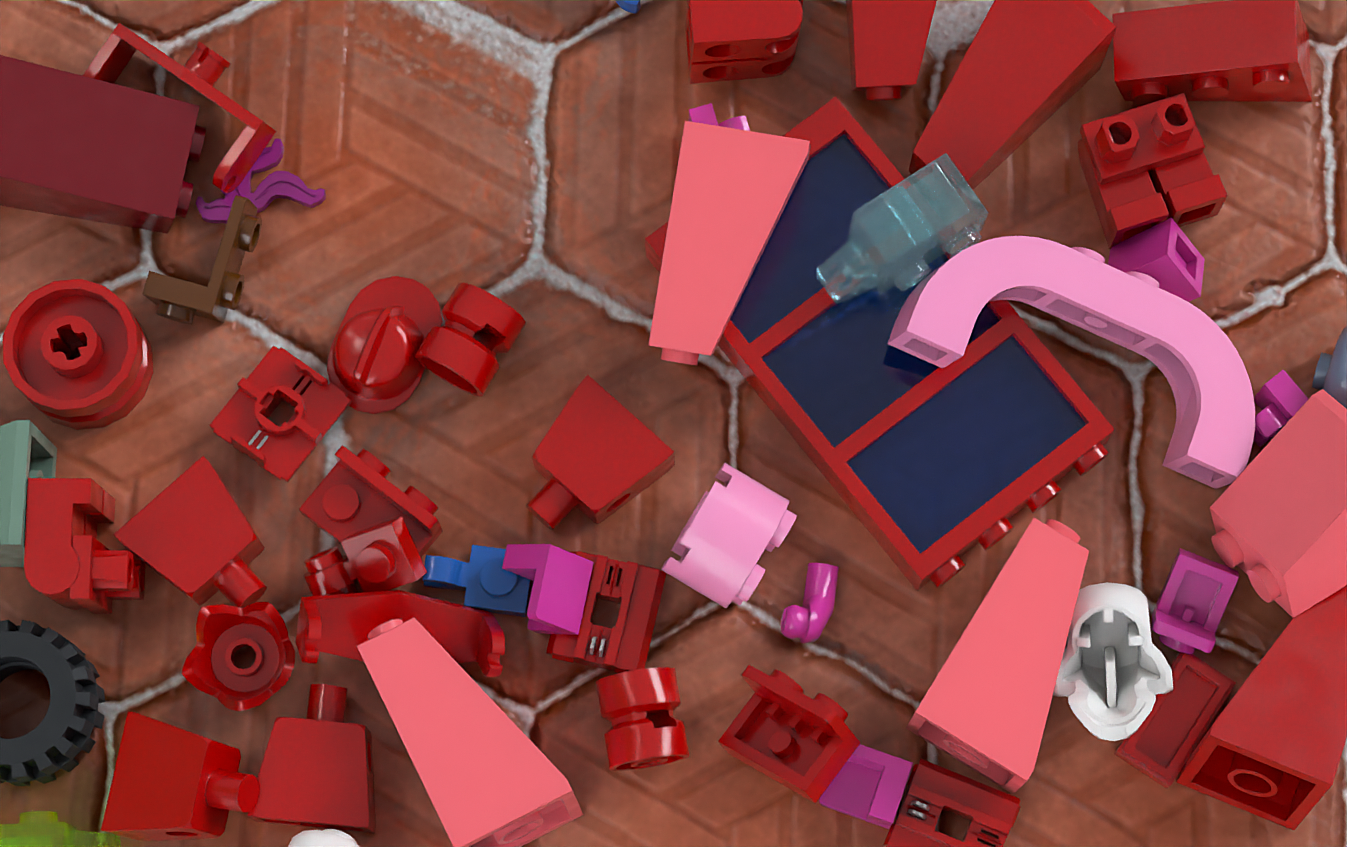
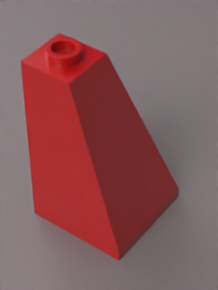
[846,0,937,101]
[908,0,1117,212]
[1176,585,1347,830]

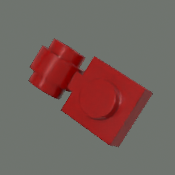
[303,516,427,596]

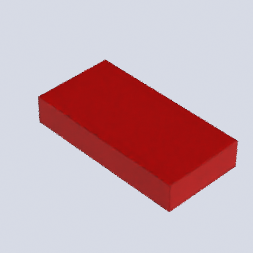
[1114,652,1236,789]

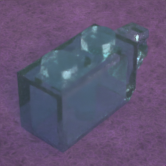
[816,153,989,304]

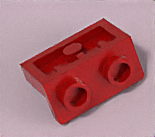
[299,445,443,557]

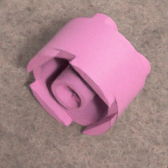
[661,463,797,608]

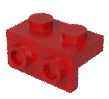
[718,665,861,804]

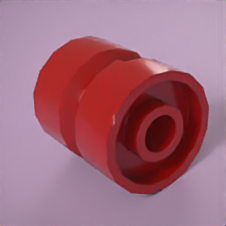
[415,282,526,397]
[596,667,689,771]

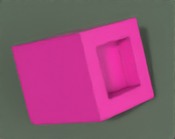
[1108,218,1205,302]
[502,544,594,634]
[819,744,913,829]

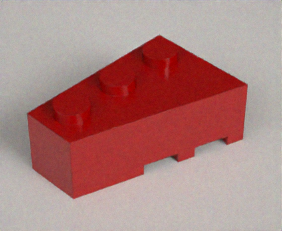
[1112,0,1312,105]

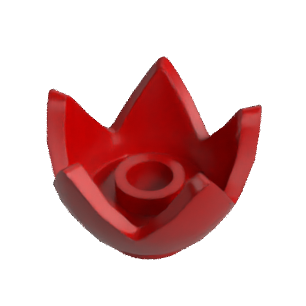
[182,602,295,711]

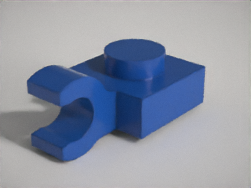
[422,545,530,617]

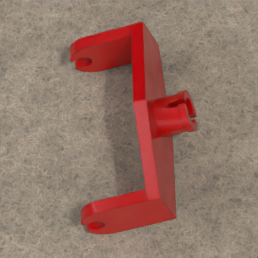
[83,23,277,194]
[295,590,505,677]

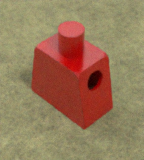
[526,375,675,530]
[113,456,267,608]
[247,684,376,834]
[101,711,259,841]

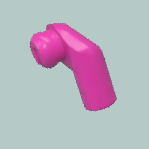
[781,563,839,643]

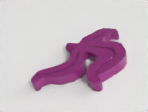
[195,138,326,224]

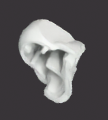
[1053,582,1173,741]

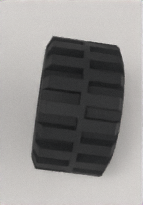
[0,620,105,786]

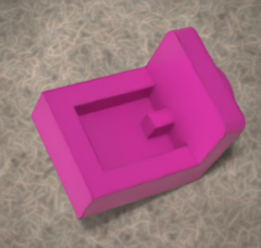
[1152,548,1239,654]

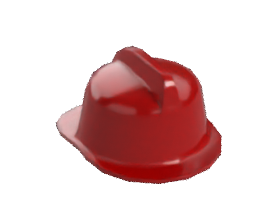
[327,276,443,414]

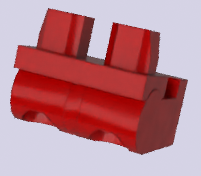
[685,0,804,84]
[1078,93,1228,249]
[24,478,146,614]

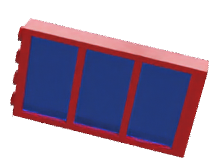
[645,96,1115,591]

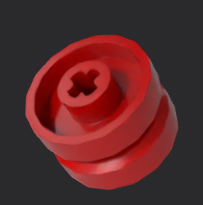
[3,279,153,430]

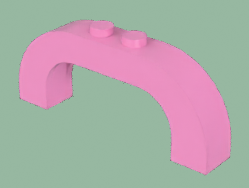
[887,236,1255,489]

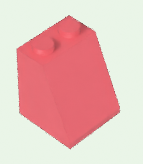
[1210,389,1347,618]

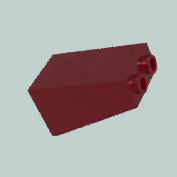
[0,55,206,234]

